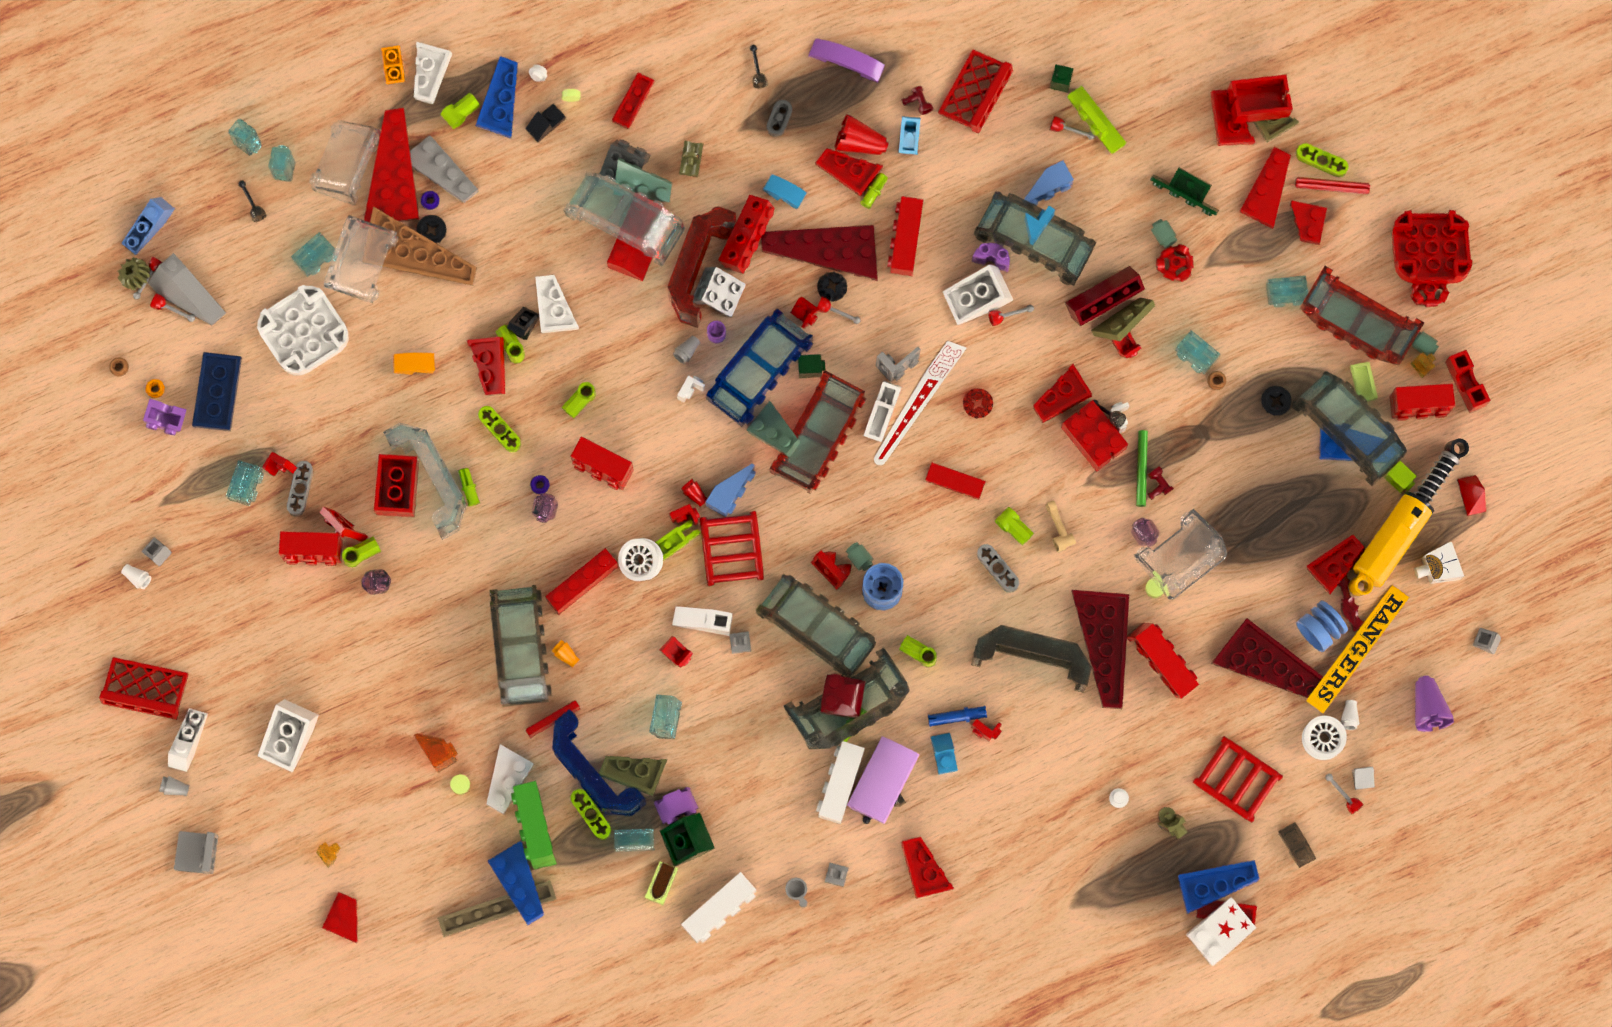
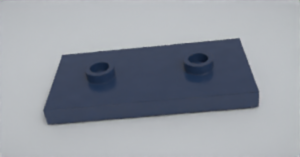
[192,352,242,431]

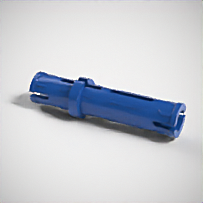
[928,705,987,727]

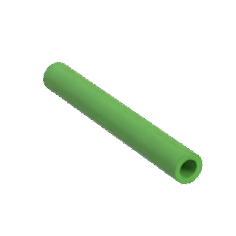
[1136,430,1148,507]

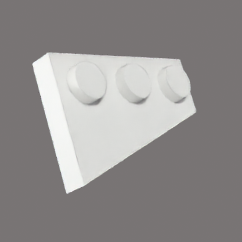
[486,744,534,814]

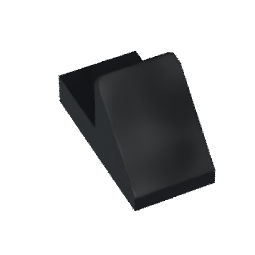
[525,103,566,142]
[507,307,539,340]

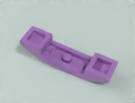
[809,39,885,83]

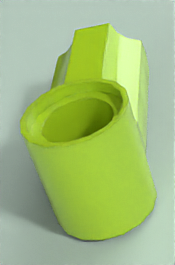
[441,93,480,129]
[495,325,525,363]
[561,382,596,419]
[995,507,1034,545]
[342,537,381,568]
[899,635,937,667]

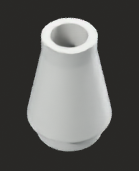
[121,564,151,589]
[1340,700,1360,730]

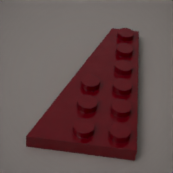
[761,225,878,281]
[1071,590,1130,709]
[1211,618,1323,698]

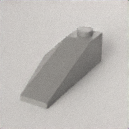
[148,253,226,326]

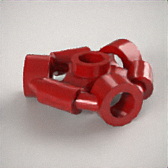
[1156,244,1194,282]
[1411,284,1450,308]

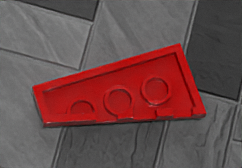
[1240,147,1291,229]

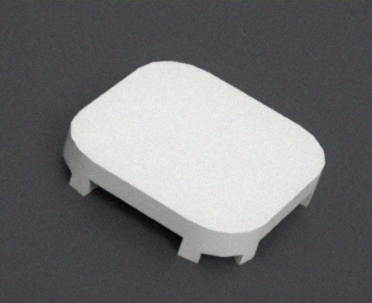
[257,285,349,376]

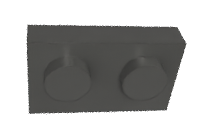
[599,139,651,185]

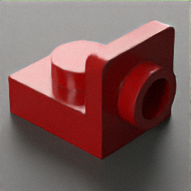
[790,296,820,329]
[262,452,297,476]
[669,504,700,525]

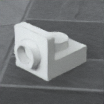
[677,376,705,403]
[1110,402,1129,433]

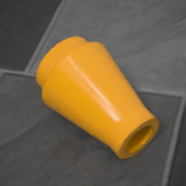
[551,640,580,668]

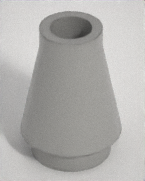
[673,336,700,364]
[159,776,190,796]

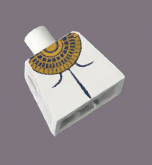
[1414,542,1464,584]

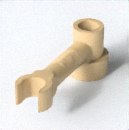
[1045,500,1076,553]

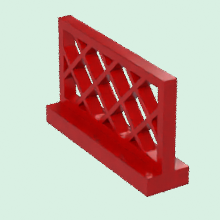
[938,49,1013,134]
[99,657,189,720]

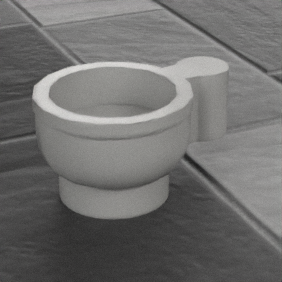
[785,878,807,908]

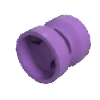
[707,321,726,344]

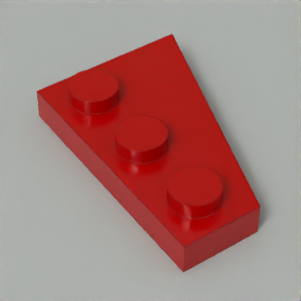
[1210,89,1256,146]
[815,148,883,197]
[467,337,505,396]
[1033,364,1092,423]
[1307,535,1365,594]
[901,837,954,899]

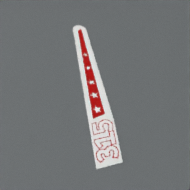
[874,341,966,465]

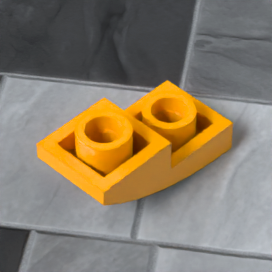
[381,45,405,85]
[393,353,435,375]

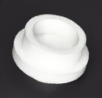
[529,65,547,82]
[1109,788,1129,808]

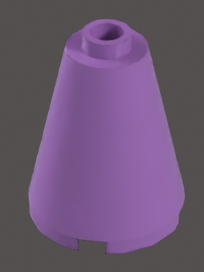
[1415,676,1454,732]

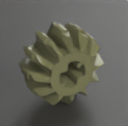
[118,257,151,290]

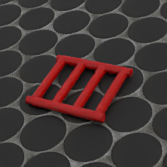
[700,511,764,587]
[1193,736,1283,823]

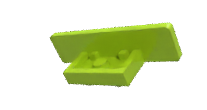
[1067,86,1126,154]

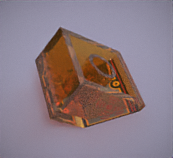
[414,733,458,773]

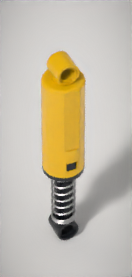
[1349,438,1469,596]

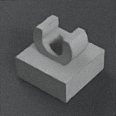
[729,631,751,654]
[825,863,848,887]

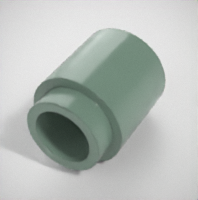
[1151,219,1177,248]
[1409,330,1439,357]
[846,542,874,571]

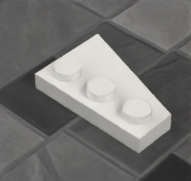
[414,42,452,104]
[535,275,579,333]

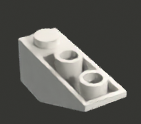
[672,606,733,636]
[168,708,208,772]

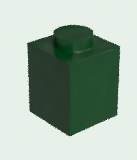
[1050,64,1074,93]
[798,354,826,379]

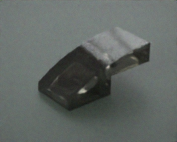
[1278,822,1316,868]

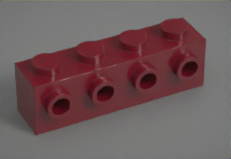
[1065,266,1145,326]

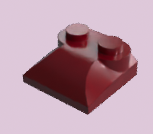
[821,674,866,719]

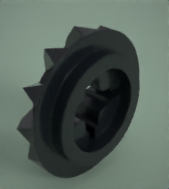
[416,215,447,243]
[817,271,847,302]
[1261,386,1292,416]

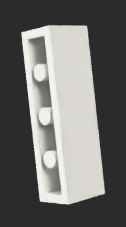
[816,741,865,824]
[681,872,756,943]

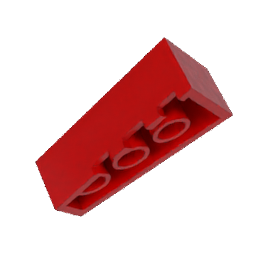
[1127,623,1199,699]

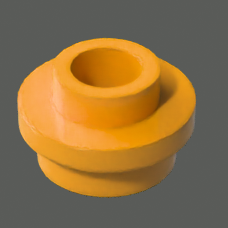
[145,379,165,398]

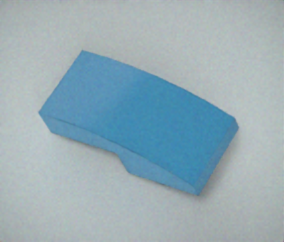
[763,174,807,209]

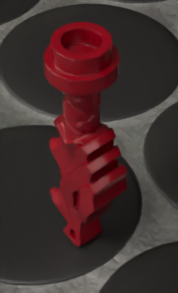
[1338,575,1364,632]

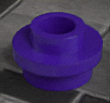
[421,191,440,210]
[530,475,550,494]

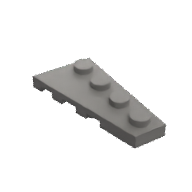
[410,135,479,203]

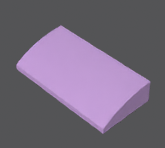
[847,736,919,824]

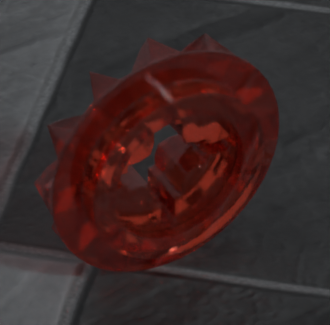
[963,388,993,419]

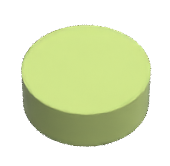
[562,89,581,102]
[1145,578,1165,598]
[450,774,470,795]

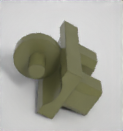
[679,141,703,177]
[1158,807,1187,839]

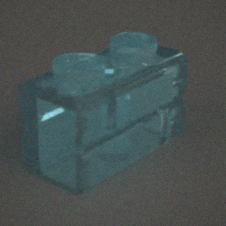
[228,119,261,156]
[268,145,296,182]
[291,232,336,277]
[1266,276,1309,307]
[1175,330,1220,375]
[226,460,264,506]
[649,695,682,740]
[614,829,655,852]

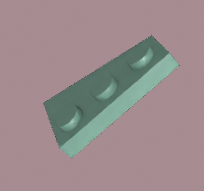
[614,157,672,202]
[747,401,801,457]

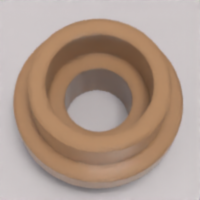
[109,357,129,377]
[1207,371,1226,390]

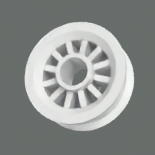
[618,538,663,581]
[1302,716,1347,760]

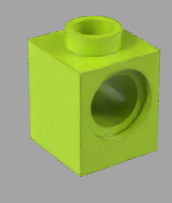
[1384,461,1417,493]

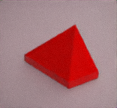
[1457,475,1486,516]

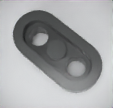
[767,100,792,137]

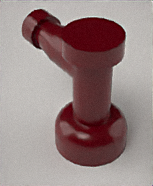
[901,86,934,115]
[1147,466,1174,500]

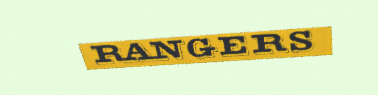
[1306,585,1409,713]

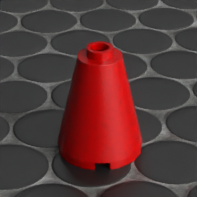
[835,114,889,155]

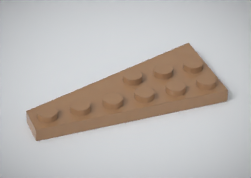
[362,207,477,286]

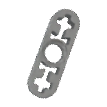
[287,461,313,516]
[977,544,1019,593]

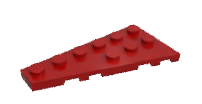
[363,108,419,227]

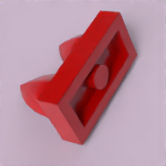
[811,550,852,590]

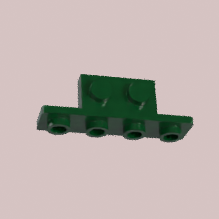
[1150,167,1219,216]

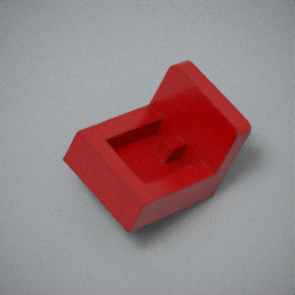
[1111,332,1142,358]
[660,636,693,668]
[971,719,1002,741]

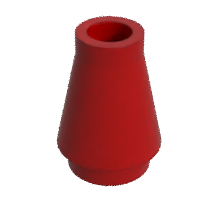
[681,479,708,507]

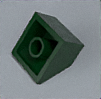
[660,813,715,867]

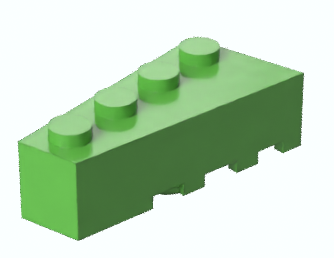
[511,781,557,870]

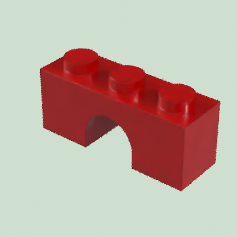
[1445,350,1491,413]

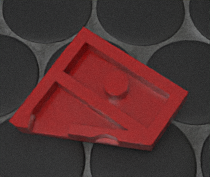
[319,507,368,542]

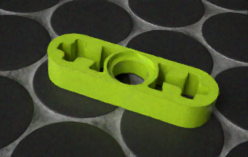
[1296,143,1349,177]
[478,406,521,453]
[571,789,611,839]

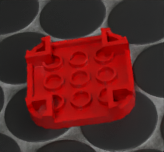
[1392,210,1473,284]

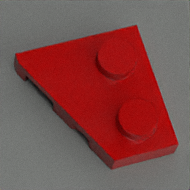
[1290,200,1327,245]
[322,892,358,943]

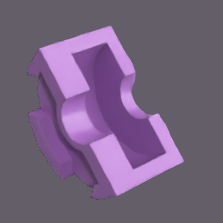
[972,243,1010,272]
[143,399,187,436]
[654,787,699,825]

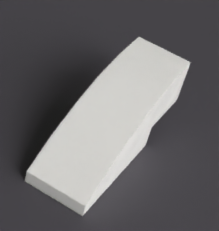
[864,381,902,442]

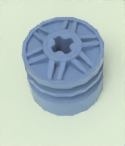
[862,563,903,611]
[1296,600,1348,652]

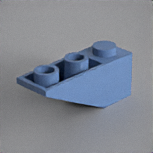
[1021,160,1074,209]
[122,197,175,255]
[706,464,756,517]

